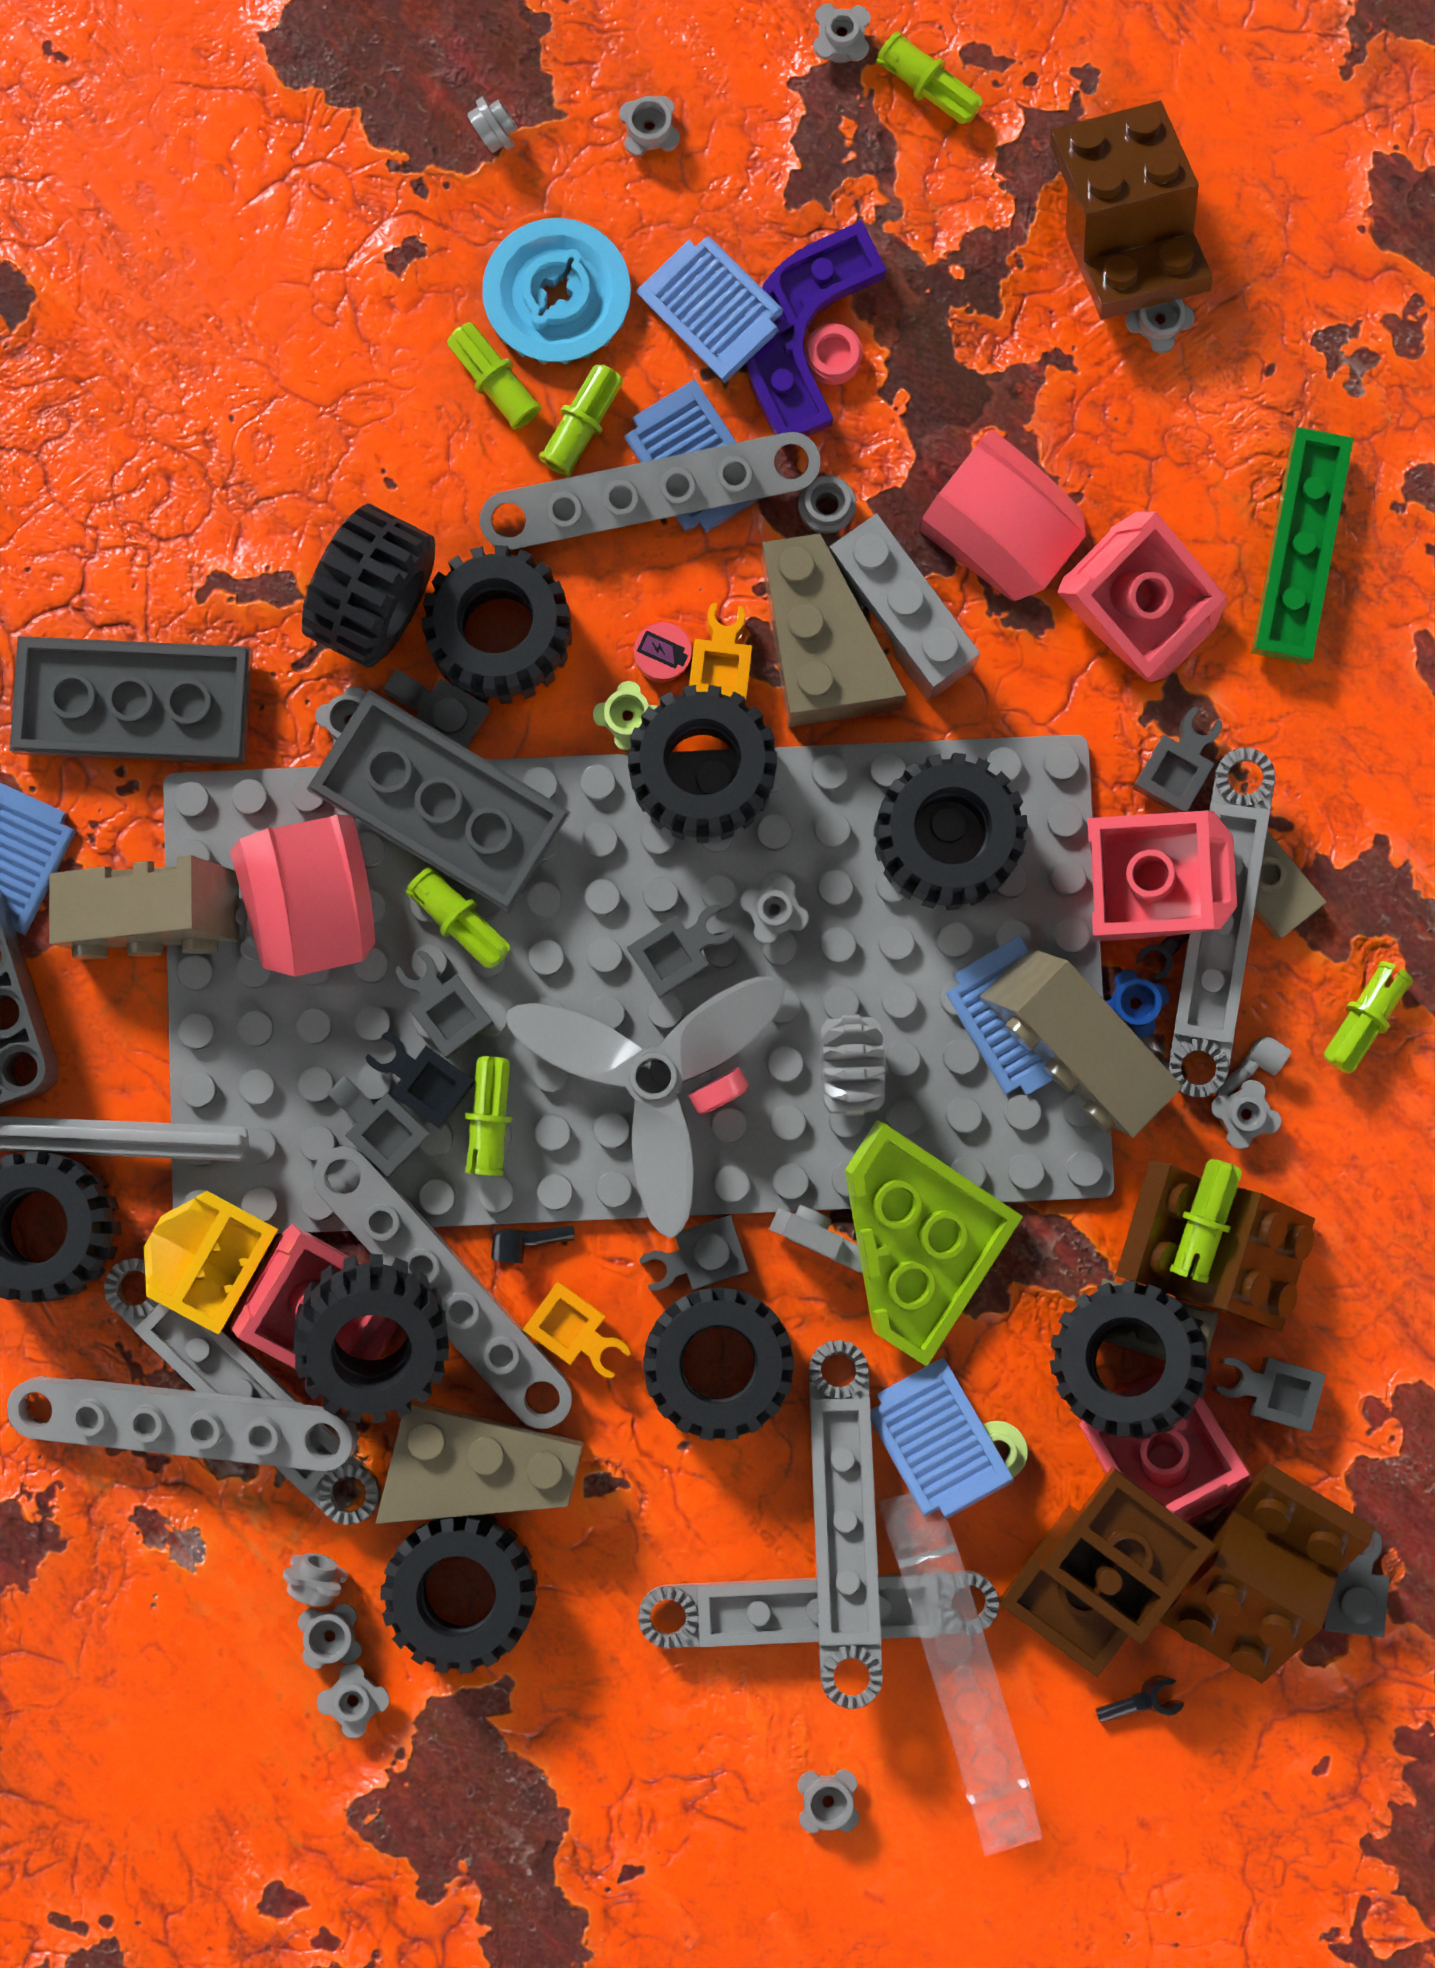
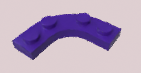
[746,220,887,449]

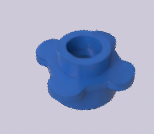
[1106,970,1169,1037]

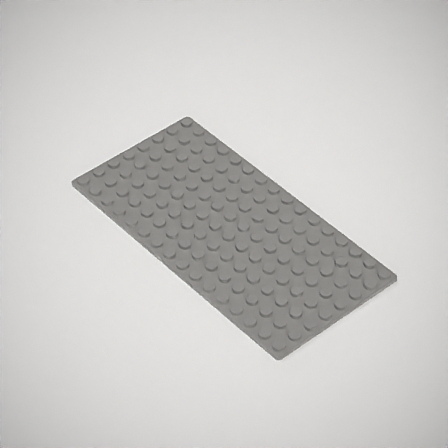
[163,735,1114,1234]

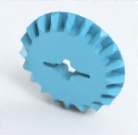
[482,218,631,365]

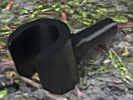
[1136,933,1190,980]
[491,1226,575,1264]
[1095,1675,1184,1723]

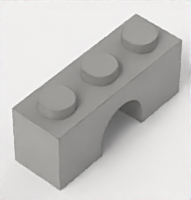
[829,513,981,702]

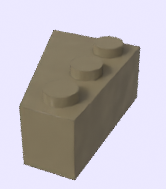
[761,533,907,727]
[49,855,239,959]
[979,947,1183,1138]
[375,1400,585,1524]

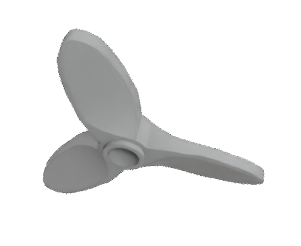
[506,976,785,1238]

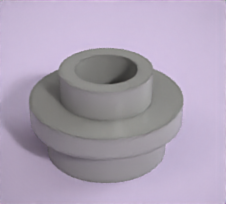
[467,96,518,153]
[798,475,856,534]

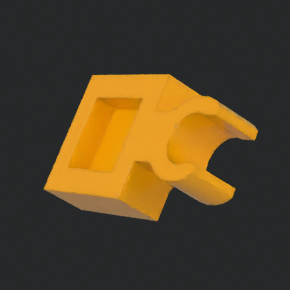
[689,603,752,704]
[523,1281,631,1378]

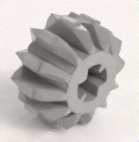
[820,1015,885,1116]

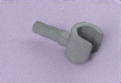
[1215,1037,1291,1096]

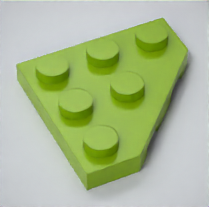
[844,1120,1023,1367]

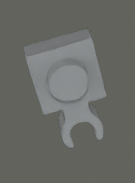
[769,1205,863,1274]

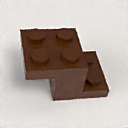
[1050,100,1213,320]
[1115,1159,1315,1331]
[1160,1463,1375,1684]
[999,1466,1215,1678]

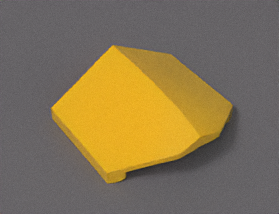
[143,1191,278,1335]

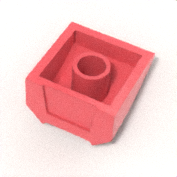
[919,429,1086,601]
[1057,512,1228,682]
[1087,811,1237,942]
[230,814,376,977]
[230,1224,399,1369]
[1079,1370,1249,1524]

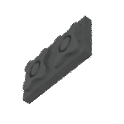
[9,636,253,765]
[307,690,571,913]

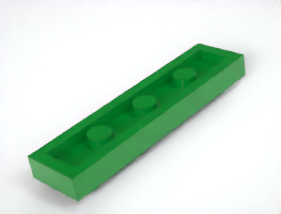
[1251,427,1354,665]

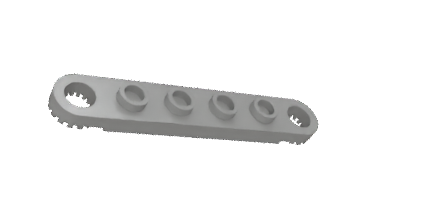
[480,432,820,550]
[1169,748,1275,1097]
[313,1146,573,1429]
[104,1258,381,1525]
[808,1340,883,1710]
[7,1375,359,1471]
[638,1570,999,1649]

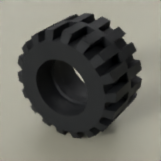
[302,503,435,668]
[421,545,572,704]
[628,685,777,843]
[874,753,1028,910]
[0,1151,121,1302]
[293,1254,449,1423]
[1050,1281,1210,1439]
[643,1287,794,1441]
[380,1515,538,1674]

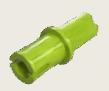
[876,31,983,124]
[447,322,542,430]
[538,365,623,477]
[405,866,511,968]
[1324,961,1413,1074]
[465,1056,513,1176]
[1170,1159,1242,1283]

